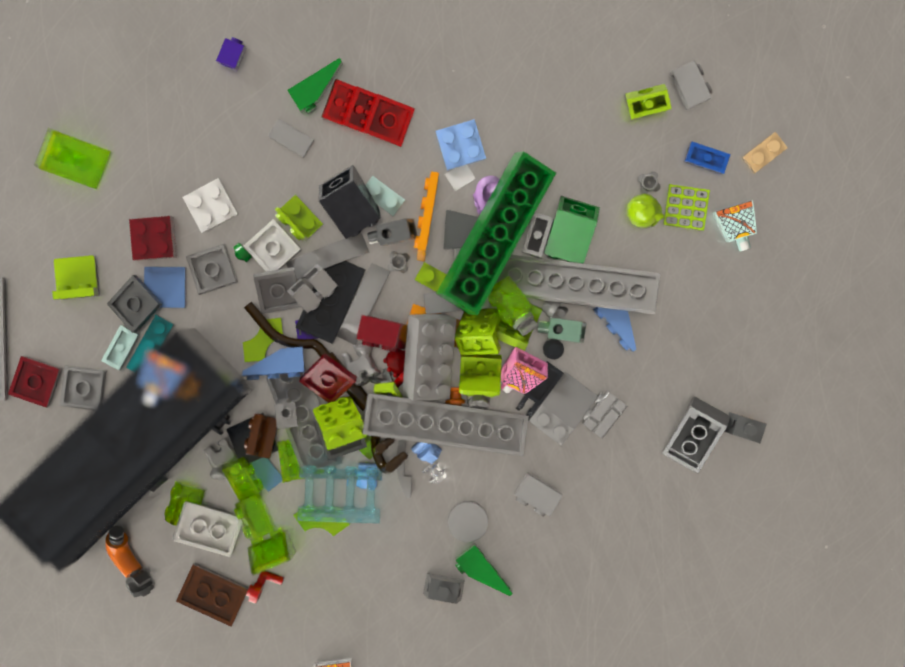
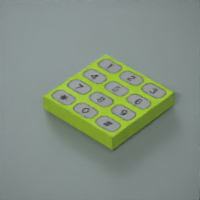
[663,184,710,231]

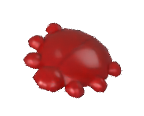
[383,349,405,378]

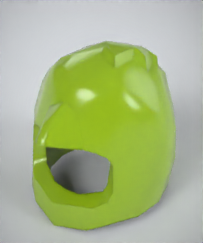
[627,194,665,228]

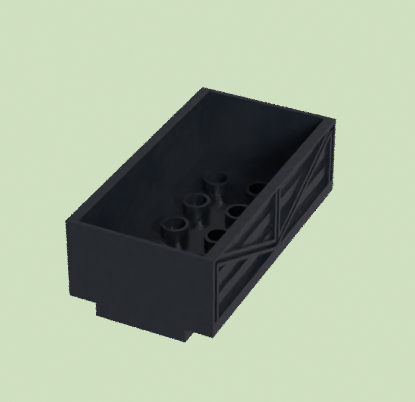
[0,328,252,573]

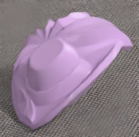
[473,176,500,215]

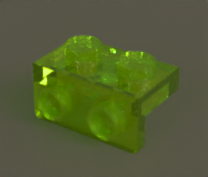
[488,276,533,327]
[222,457,264,501]
[164,482,205,526]
[234,494,274,541]

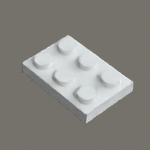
[172,501,244,557]

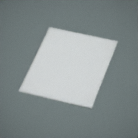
[444,165,476,191]

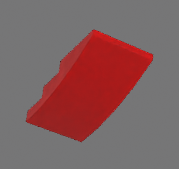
[321,79,415,147]

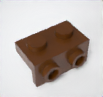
[244,413,277,459]

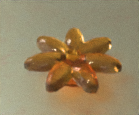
[174,374,200,402]

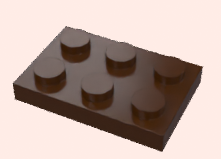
[176,564,248,627]

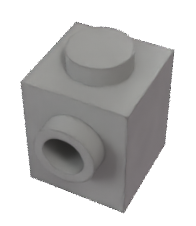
[274,399,298,430]

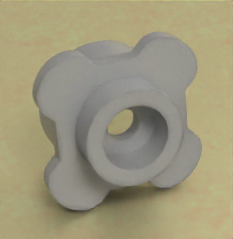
[638,171,661,194]
[388,251,409,273]

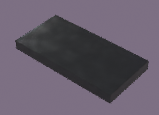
[295,261,366,344]

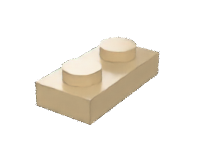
[742,132,788,173]

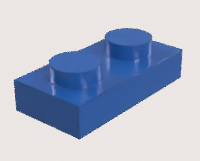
[685,142,731,174]

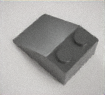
[662,397,730,473]

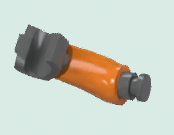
[105,526,154,598]

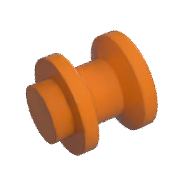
[445,387,466,406]

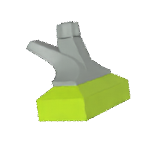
[369,368,403,398]

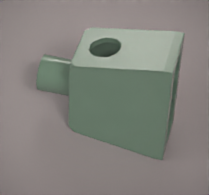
[538,318,587,343]

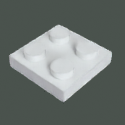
[182,178,238,234]
[243,219,301,272]

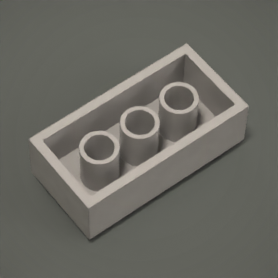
[402,314,456,401]

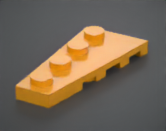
[414,171,439,262]

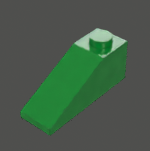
[287,58,343,113]
[455,543,513,596]

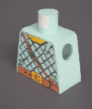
[713,201,757,252]

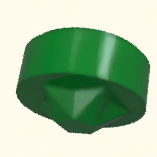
[233,243,252,262]

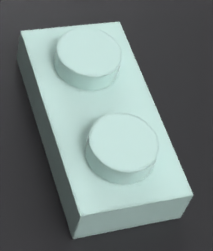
[366,176,405,217]
[101,325,139,371]

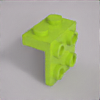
[459,354,502,397]
[313,396,367,451]

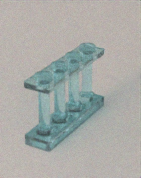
[297,465,382,523]

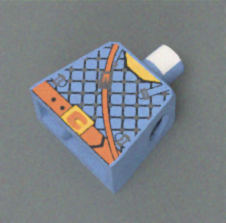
[139,350,190,406]

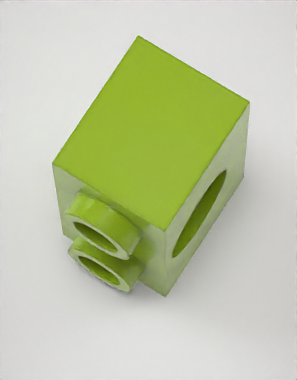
[625,84,672,119]

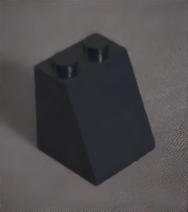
[319,165,380,239]

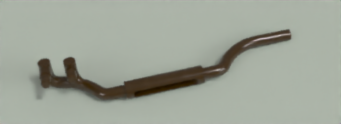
[244,302,408,474]

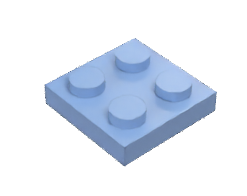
[436,119,486,171]

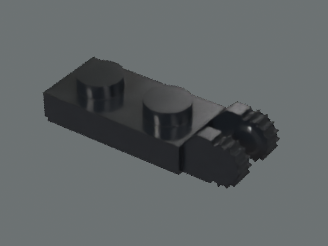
[515,361,564,418]

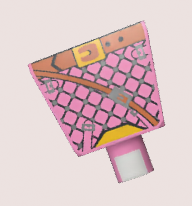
[501,347,548,394]

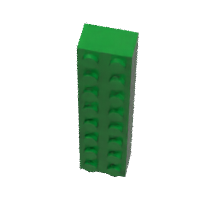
[436,151,556,315]

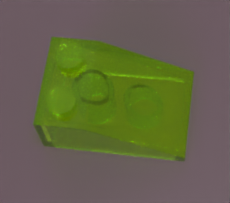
[34,127,110,189]
[247,528,296,576]

